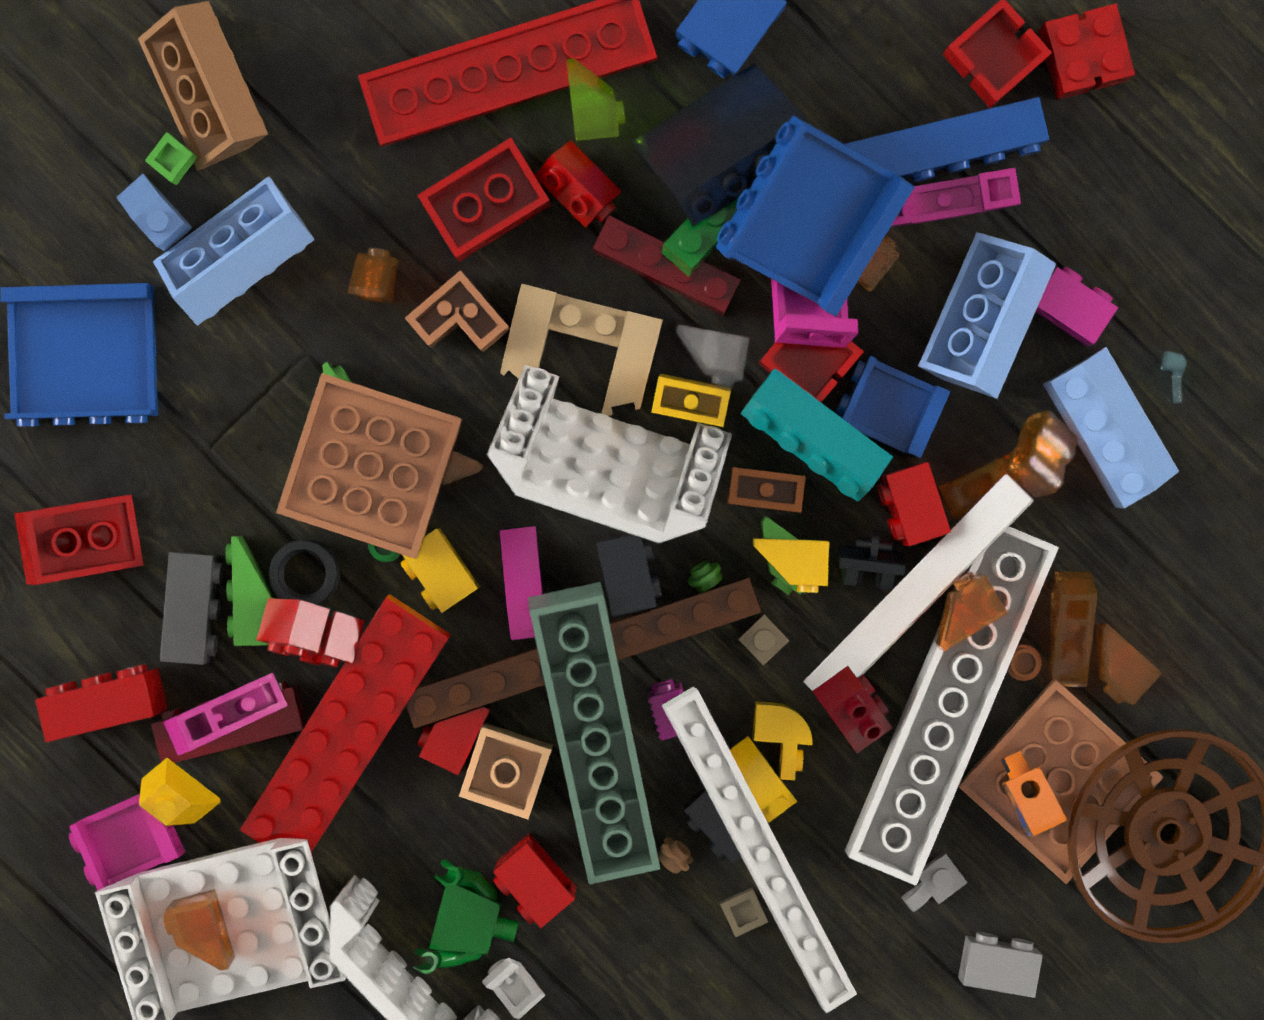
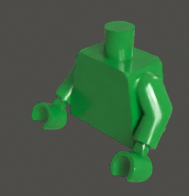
[413,860,519,974]

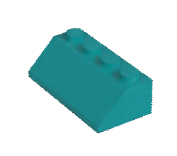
[740,368,893,502]

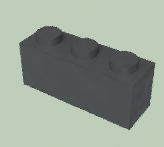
[160,551,224,665]

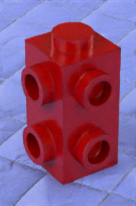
[535,140,622,228]

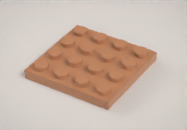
[276,373,463,559]
[958,679,1163,884]

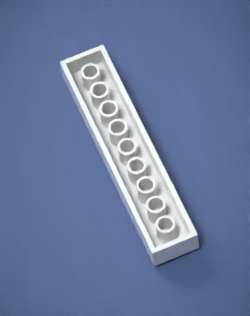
[845,527,1059,885]

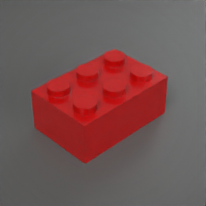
[417,138,551,262]
[35,664,168,742]

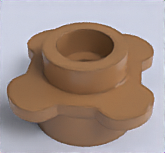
[657,837,693,874]

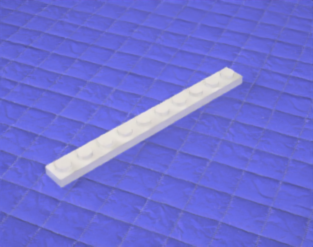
[662,687,857,1013]

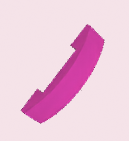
[891,168,1021,227]

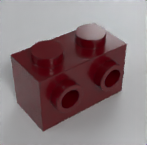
[812,666,892,753]

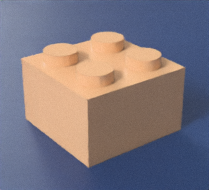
[459,723,553,819]

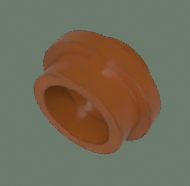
[1007,645,1042,681]

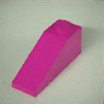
[500,526,544,640]
[163,673,288,755]

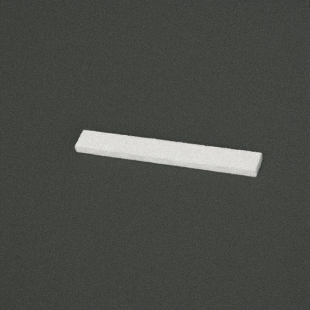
[803,474,1034,691]

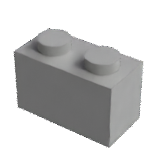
[958,932,1043,998]

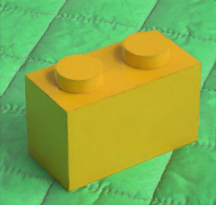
[651,374,731,427]
[400,528,480,613]

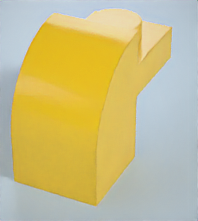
[752,701,812,780]
[730,736,797,823]

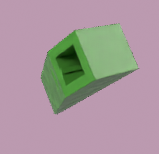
[226,536,278,646]

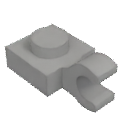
[901,852,967,912]

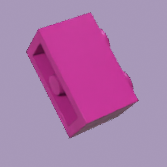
[1035,267,1118,346]

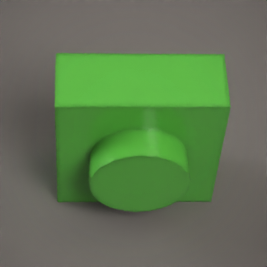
[145,132,198,185]

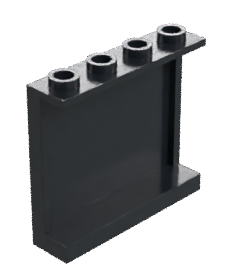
[632,63,809,227]

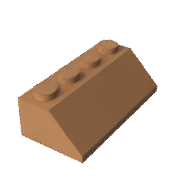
[138,1,268,170]

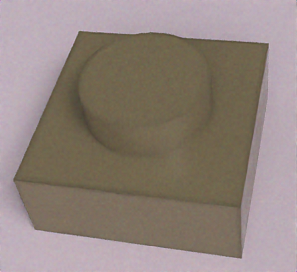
[738,614,789,666]
[720,887,768,937]

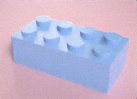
[918,232,1056,399]

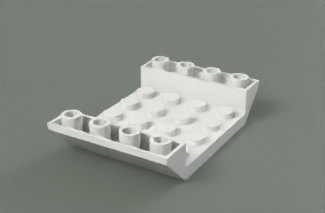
[488,365,732,543]
[95,838,346,1020]
[330,875,500,1020]

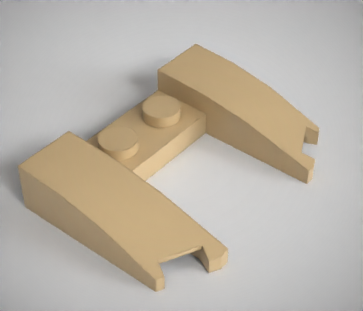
[500,284,663,416]

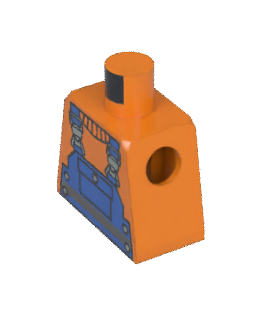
[1001,751,1067,837]

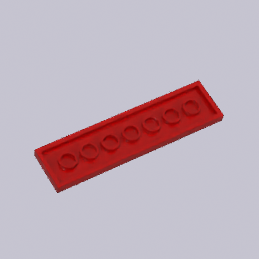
[358,0,657,147]
[240,594,451,853]

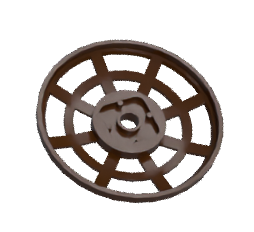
[1067,729,1264,943]

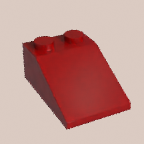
[14,494,144,585]

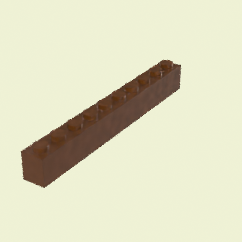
[406,576,761,728]

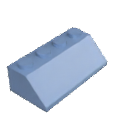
[153,176,314,326]
[1043,347,1179,508]

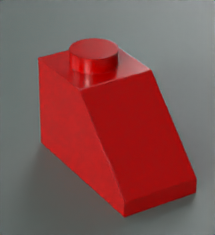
[417,704,492,775]

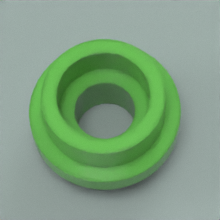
[687,560,723,593]

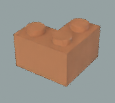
[405,270,510,352]

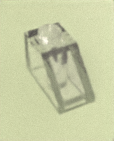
[676,325,750,387]

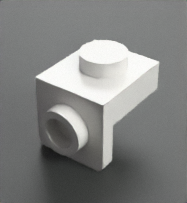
[482,958,546,1019]

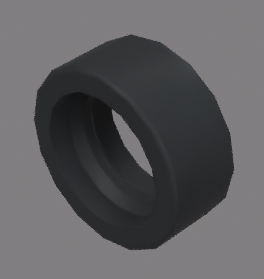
[269,539,341,605]

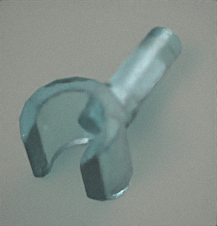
[1161,351,1186,403]

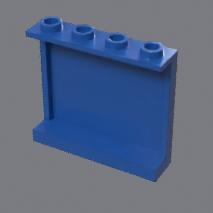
[716,115,915,316]
[0,283,158,427]

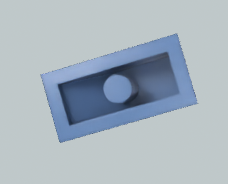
[116,174,193,252]

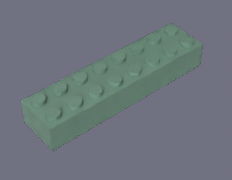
[528,582,660,885]

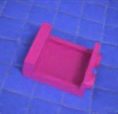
[771,279,858,348]
[69,794,185,890]

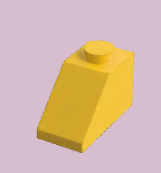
[753,538,829,593]
[139,758,220,826]

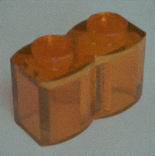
[1006,410,1077,498]

